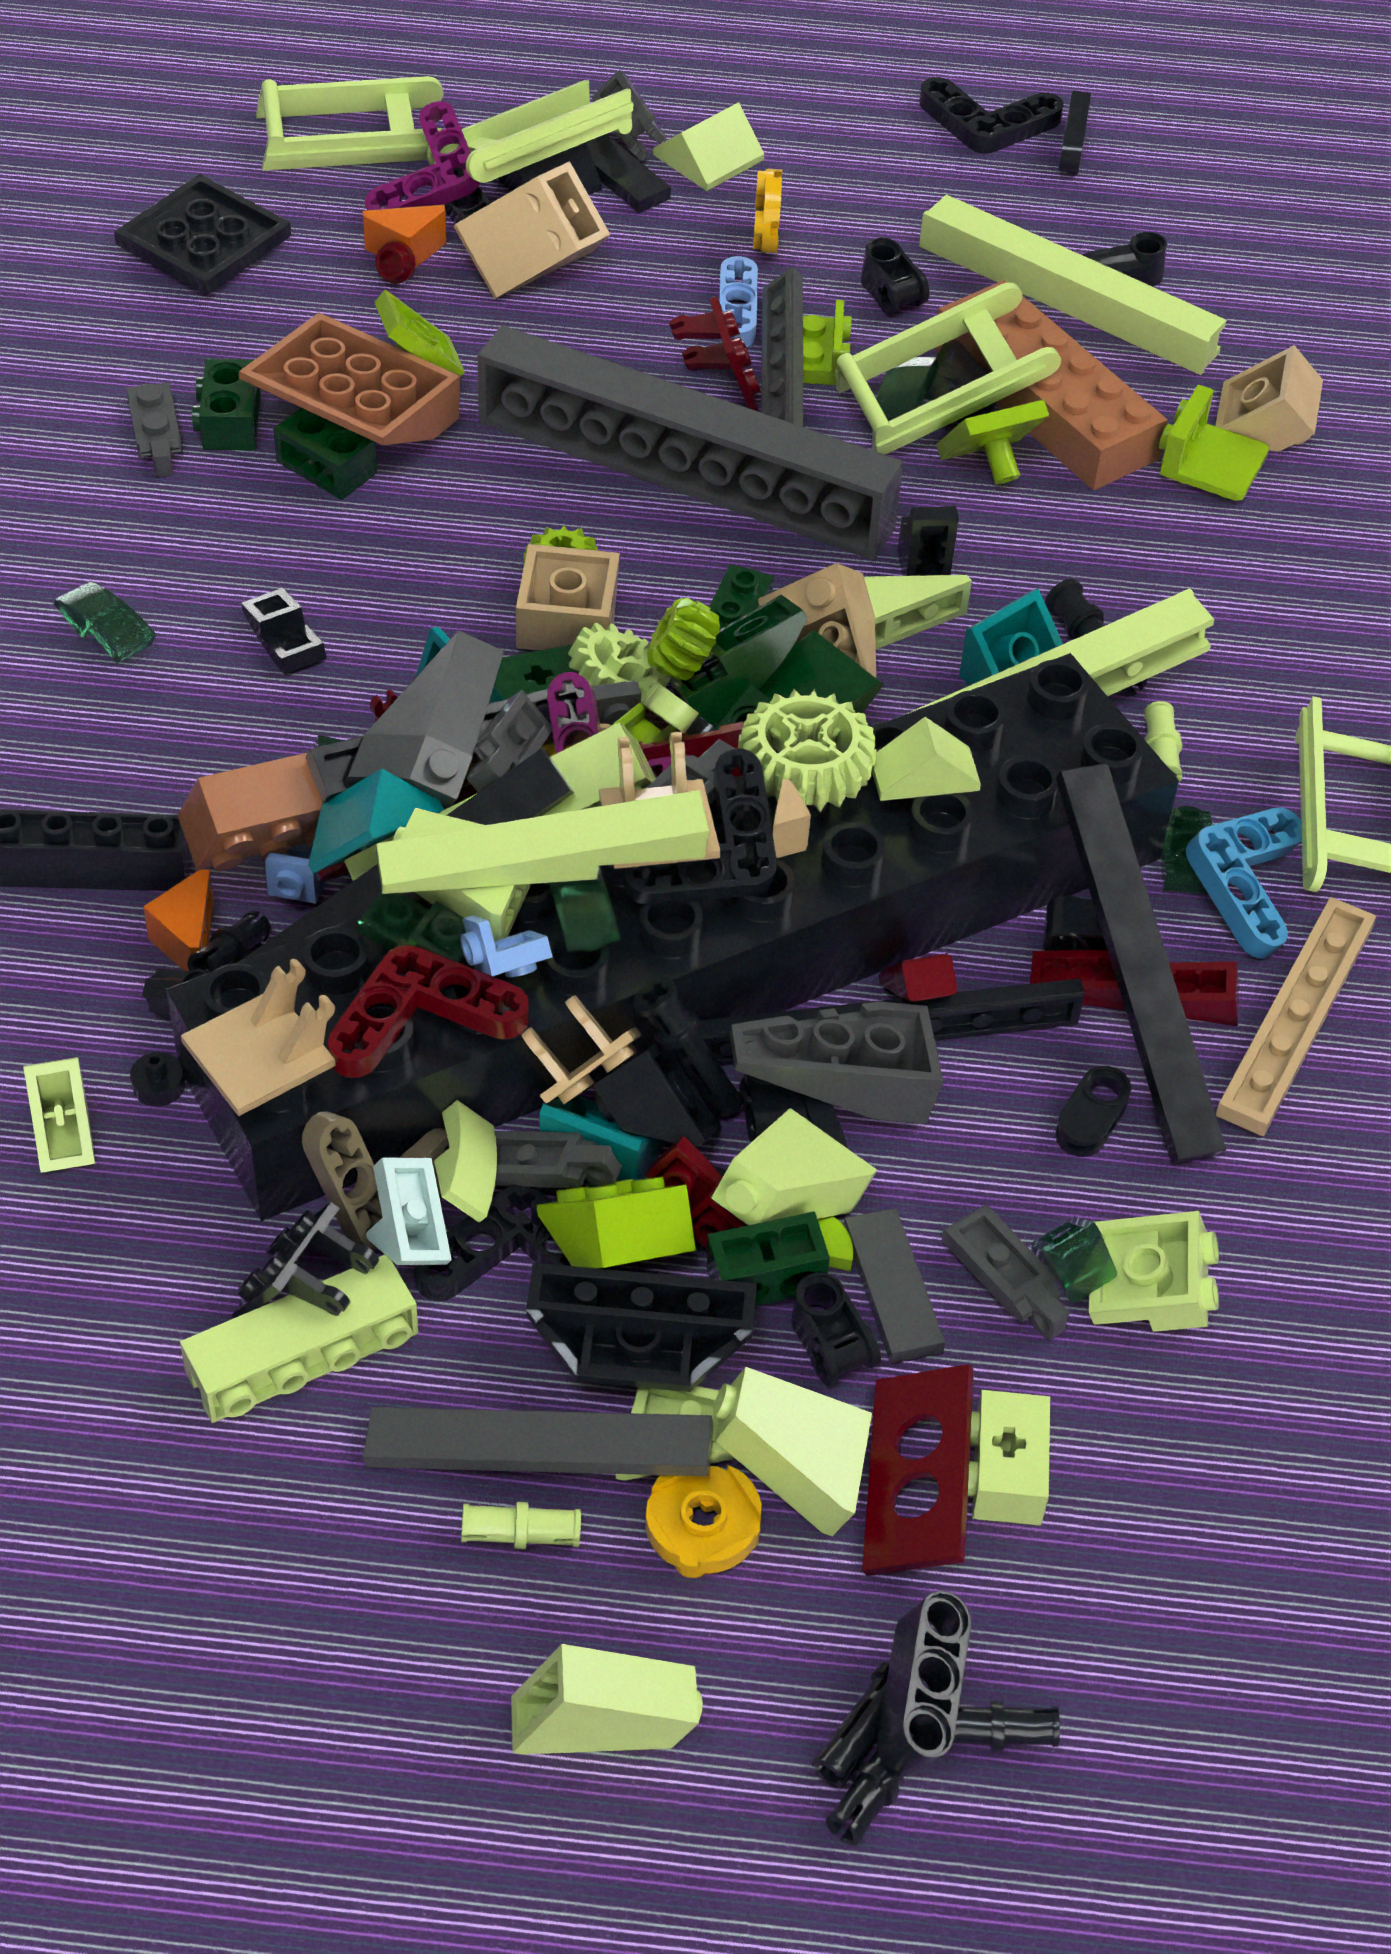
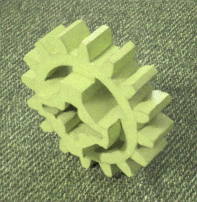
[568,623,670,701]

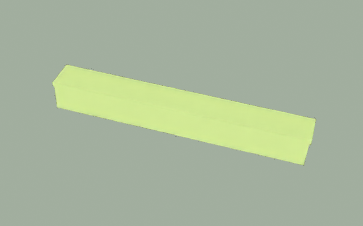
[919,194,1227,375]
[904,589,1214,715]

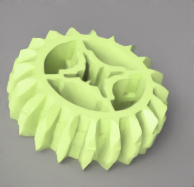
[738,689,877,812]

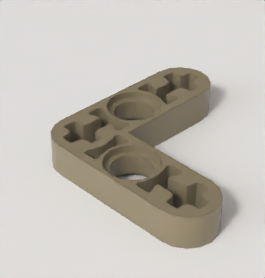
[302,1111,450,1249]

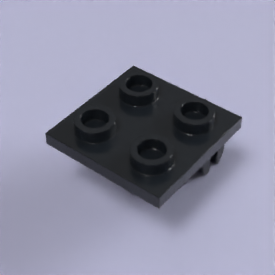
[231,1202,380,1318]

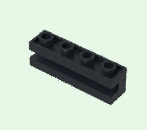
[0,809,192,891]

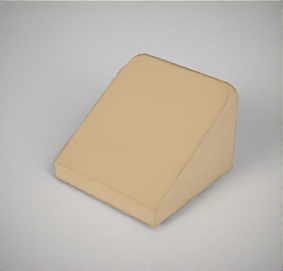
[773,779,811,858]

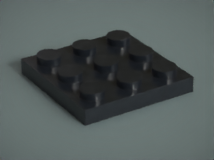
[114,174,291,295]

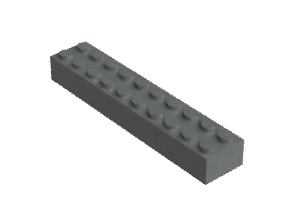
[477,325,904,561]

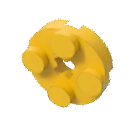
[753,169,782,254]
[645,1465,762,1578]

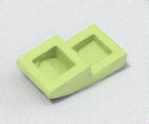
[434,1100,497,1222]

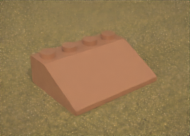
[239,312,460,445]

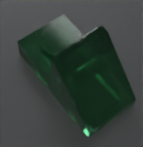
[1029,1216,1117,1302]

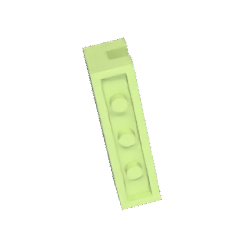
[180,1255,418,1423]

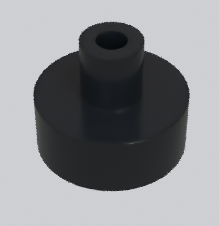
[130,1052,185,1107]

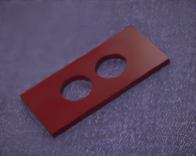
[862,1364,974,1576]

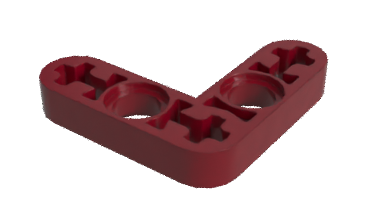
[328,945,529,1078]

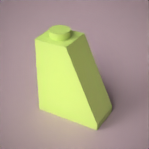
[393,808,531,941]
[711,1108,877,1225]
[713,1367,872,1537]
[511,1644,703,1755]

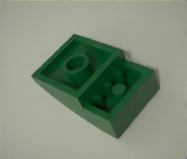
[669,594,807,726]
[715,630,884,728]

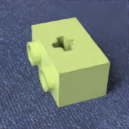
[968,1390,1050,1526]

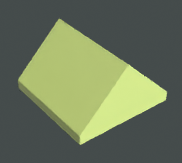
[653,102,764,191]

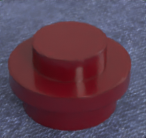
[375,241,416,284]

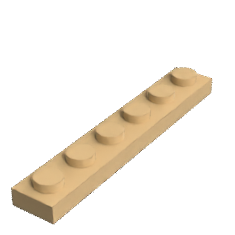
[1216,897,1377,1137]

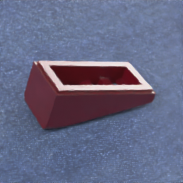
[878,953,957,1002]

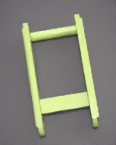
[256,76,443,171]
[427,80,633,183]
[835,283,1061,455]
[1295,696,1391,892]

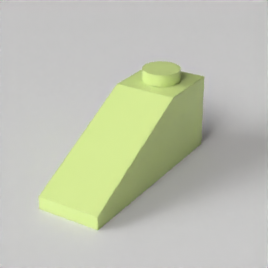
[864,575,972,649]

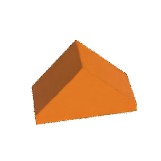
[362,205,446,268]
[143,869,214,971]

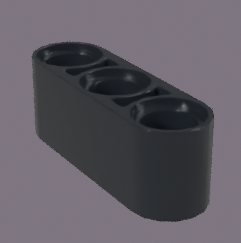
[877,1590,971,1777]

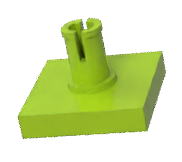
[375,289,465,377]
[936,399,1049,485]

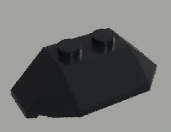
[526,1263,757,1392]

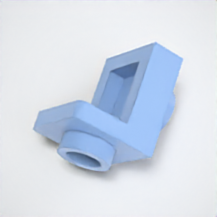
[265,844,326,904]
[461,915,552,977]

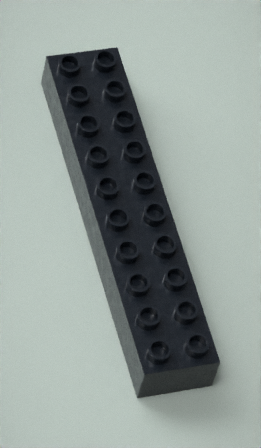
[166,653,1179,1221]

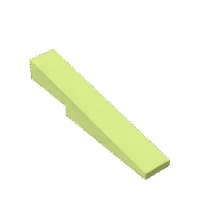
[376,790,709,894]

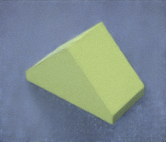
[872,717,981,801]
[23,1057,95,1173]

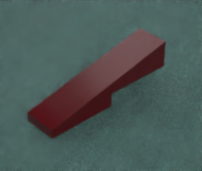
[1030,950,1240,1026]

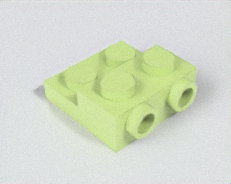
[1089,1211,1219,1332]

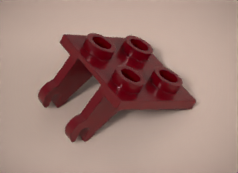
[669,296,761,412]

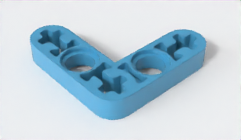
[1186,807,1302,959]

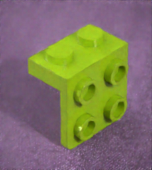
[1159,385,1269,501]

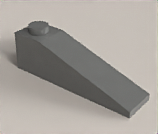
[346,630,504,810]
[729,1001,943,1124]

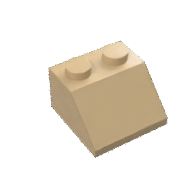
[1215,345,1323,452]
[516,544,620,650]

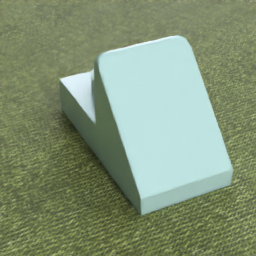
[366,1158,452,1265]

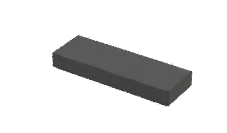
[844,1208,945,1364]

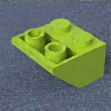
[537,1177,696,1268]

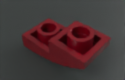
[645,1135,748,1250]

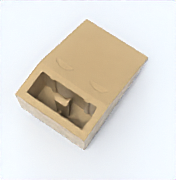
[453,161,611,300]
[758,563,877,695]

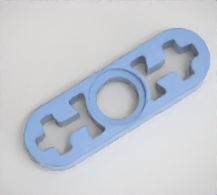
[719,256,758,347]

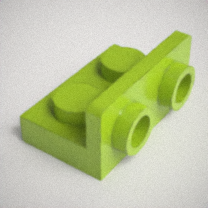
[803,299,852,385]

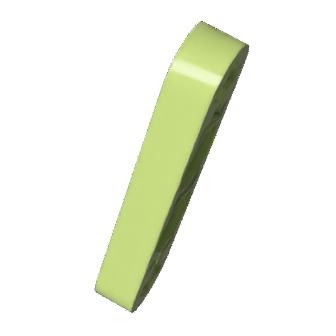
[641,684,699,734]

